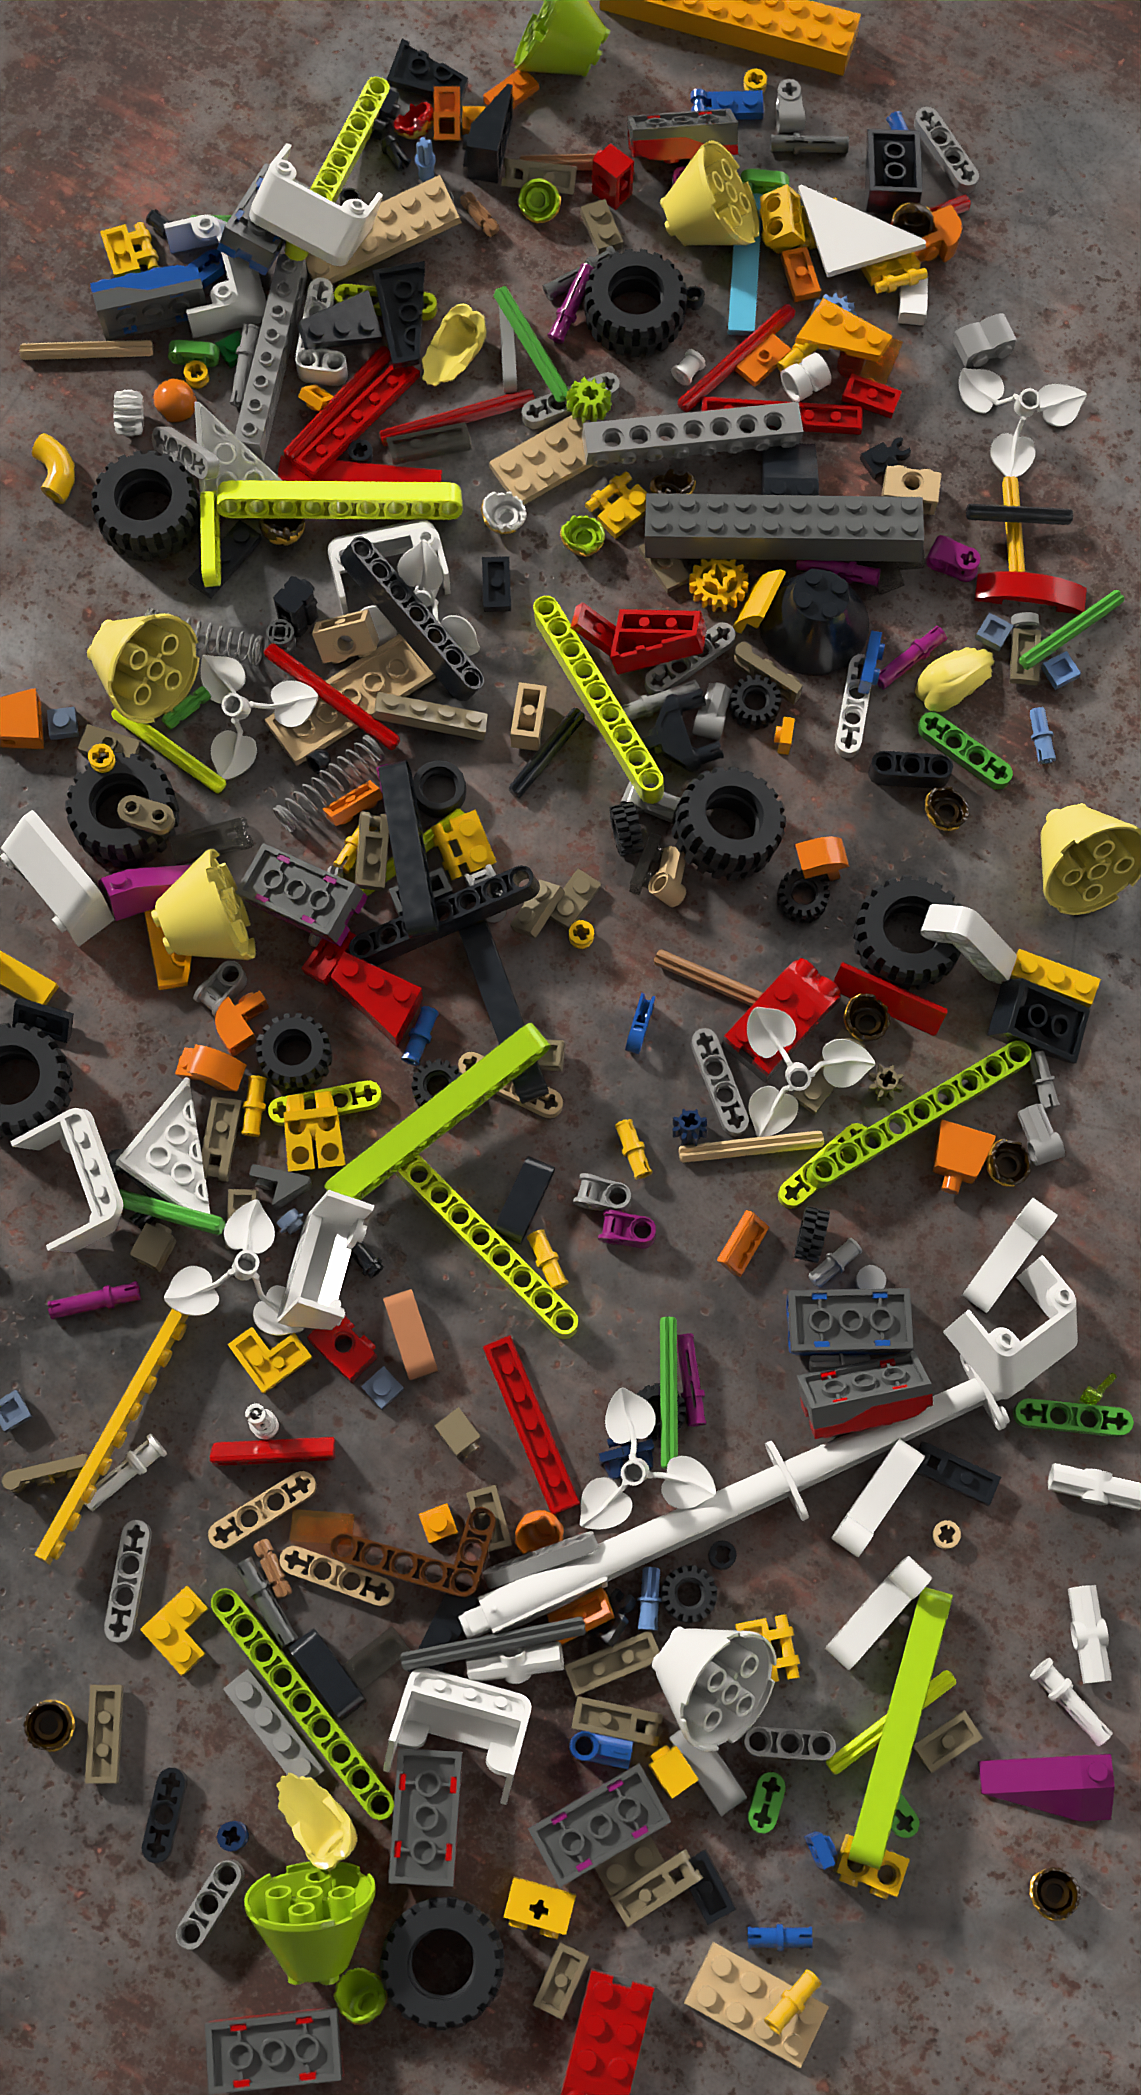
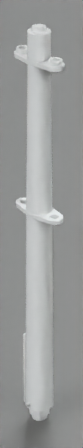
[458,1355,1025,1639]

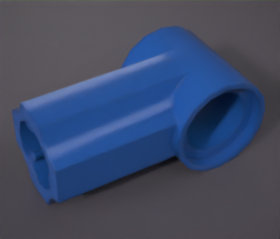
[569,1731,633,1769]

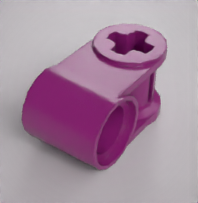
[925,535,981,582]
[598,1209,656,1249]

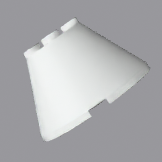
[652,1627,777,1752]

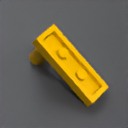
[0,951,59,1005]

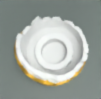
[481,492,527,534]

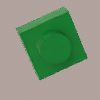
[215,331,242,368]

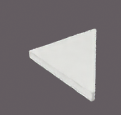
[798,185,926,278]
[194,402,283,493]
[116,1077,210,1214]

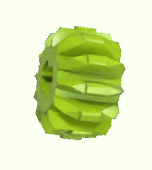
[566,377,612,424]

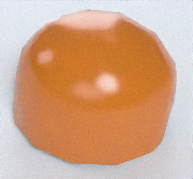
[153,379,197,422]
[515,1510,564,1554]

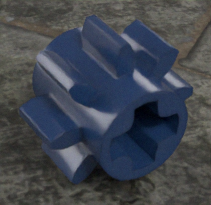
[672,1109,707,1146]

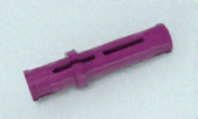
[547,263,594,344]
[796,560,881,586]
[877,626,947,690]
[47,1281,141,1320]
[677,1333,707,1427]

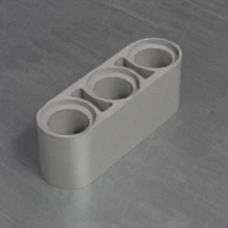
[742,1727,836,1761]
[669,1729,747,1817]
[176,1860,244,1949]

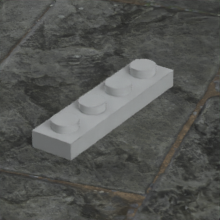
[223,1669,325,1779]

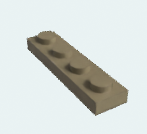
[373,692,488,741]

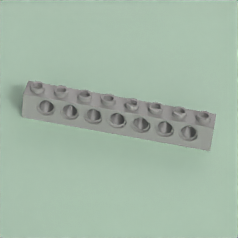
[235,254,308,461]
[582,402,803,467]

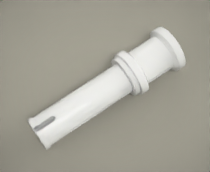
[245,1404,279,1440]
[84,1433,167,1512]
[1030,1658,1113,1746]

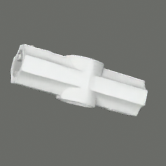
[1048,1463,1141,1511]
[1068,1585,1112,1684]
[466,1641,564,1684]

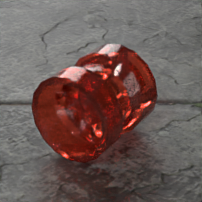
[837,350,865,378]

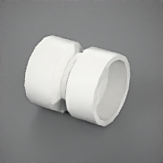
[781,353,831,402]

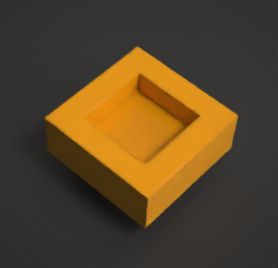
[462,106,487,135]
[298,384,334,411]
[774,717,795,755]
[419,1503,458,1544]

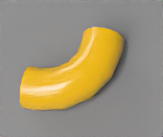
[32,433,75,504]

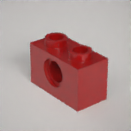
[592,143,634,210]
[307,1316,377,1384]

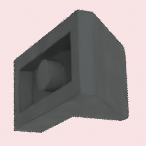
[249,1164,313,1210]

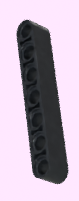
[340,536,484,701]
[379,760,439,939]
[349,865,540,966]
[459,919,549,1104]

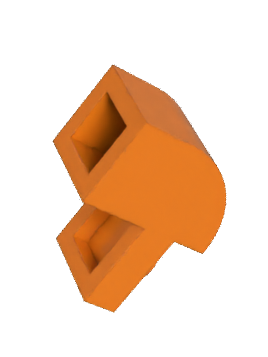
[434,86,461,141]
[914,205,962,262]
[795,836,850,881]
[215,990,269,1057]
[175,1044,247,1092]

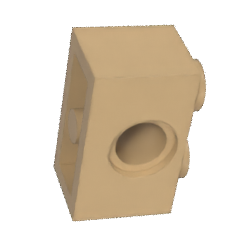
[882,465,941,515]
[312,609,379,664]
[510,682,547,751]

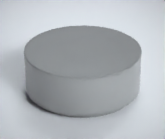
[1011,612,1039,630]
[855,1265,886,1289]

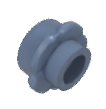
[277,1208,304,1235]

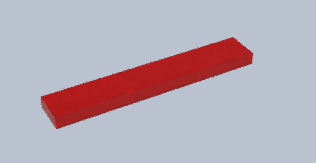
[293,364,420,481]
[701,397,863,435]
[278,455,443,482]
[482,1335,580,1515]

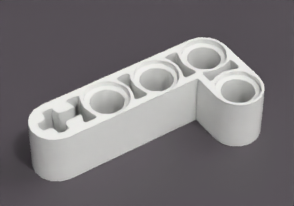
[295,278,348,386]
[920,904,1017,984]
[962,1198,1058,1313]
[832,1438,925,1557]
[825,1556,932,1671]

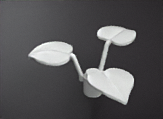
[959,368,1087,477]
[360,539,480,656]
[201,655,318,780]
[747,1007,875,1137]
[164,1199,304,1336]
[580,1388,716,1530]

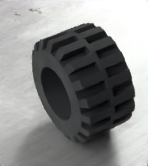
[256,1013,332,1093]

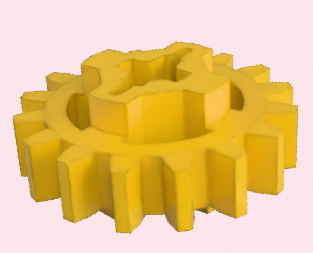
[689,559,749,612]

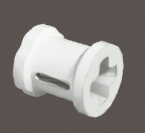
[671,349,706,386]

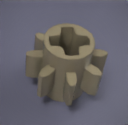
[868,1064,904,1101]

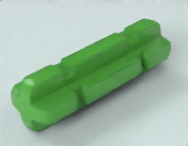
[161,686,211,729]

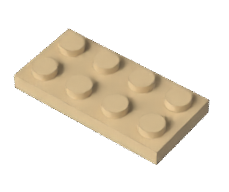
[489,415,593,505]
[684,1942,829,2068]

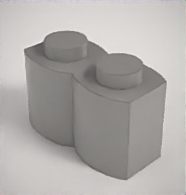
[952,313,1017,368]

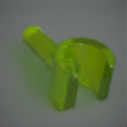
[1080,1372,1117,1405]

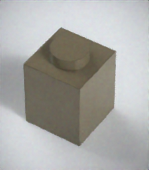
[129,1223,177,1273]
[434,1407,481,1459]

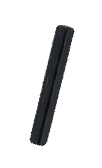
[966,504,1073,525]
[509,707,585,798]

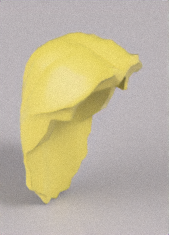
[421,303,487,386]
[915,647,995,712]
[276,1773,357,1871]

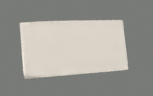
[898,278,928,325]

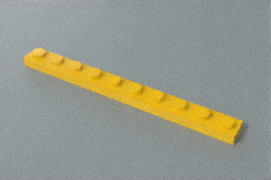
[34,1309,189,1565]

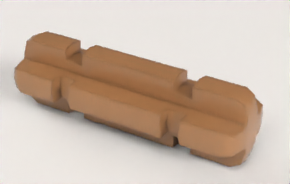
[460,191,499,237]
[254,1539,292,1599]

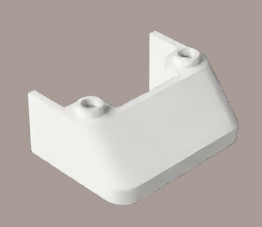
[249,143,383,266]
[164,215,267,338]
[327,519,451,615]
[0,810,115,947]
[10,1108,123,1253]
[277,1190,374,1330]
[943,1255,1078,1399]
[383,1668,531,1805]

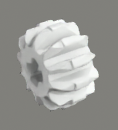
[113,390,144,436]

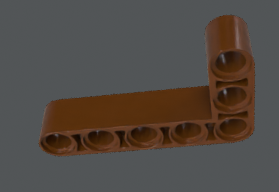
[330,1507,496,1598]

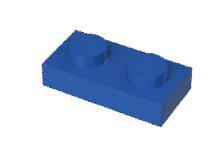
[858,630,885,694]
[804,1831,837,1869]

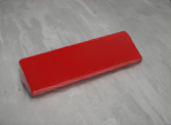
[833,962,948,1036]
[210,1437,335,1466]

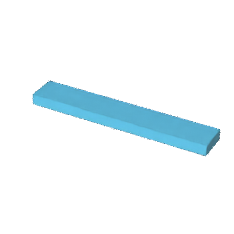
[728,194,763,336]

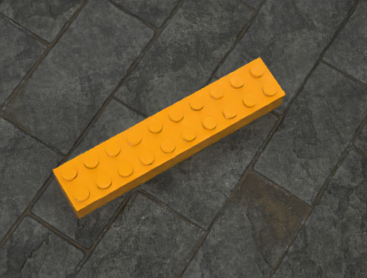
[599,0,861,76]

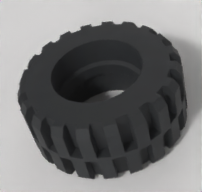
[585,249,687,357]
[91,450,200,561]
[65,753,180,867]
[672,767,786,881]
[853,875,962,991]
[0,1023,73,1140]
[380,1897,505,2031]

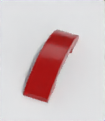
[974,571,1087,615]

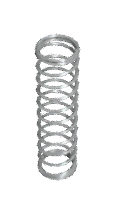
[144,607,265,666]
[273,735,385,832]

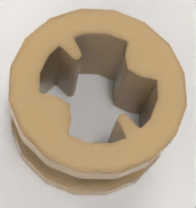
[932,1520,961,1550]

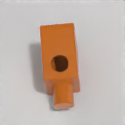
[0,688,44,749]
[933,1119,996,1195]

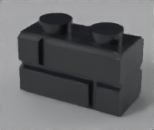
[273,576,318,638]

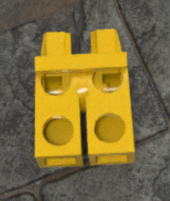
[283,1091,346,1172]

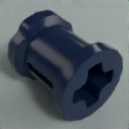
[217,1821,249,1851]

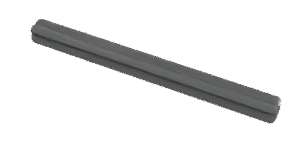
[401,1617,586,1671]

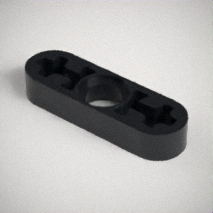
[142,1768,187,1863]

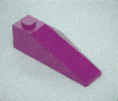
[98,865,191,921]
[978,1754,1115,1821]

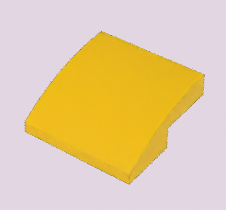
[732,570,786,634]

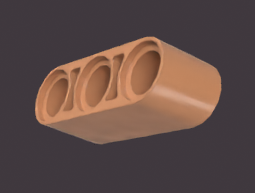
[383,1289,438,1381]

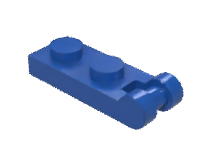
[690,88,764,120]

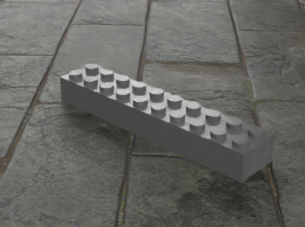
[645,493,924,562]

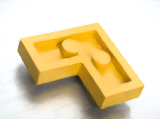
[227,1327,313,1395]
[140,1586,209,1676]

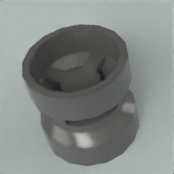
[266,619,296,655]

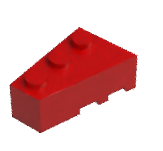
[610,609,707,675]
[331,951,423,1048]

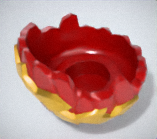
[393,102,434,139]

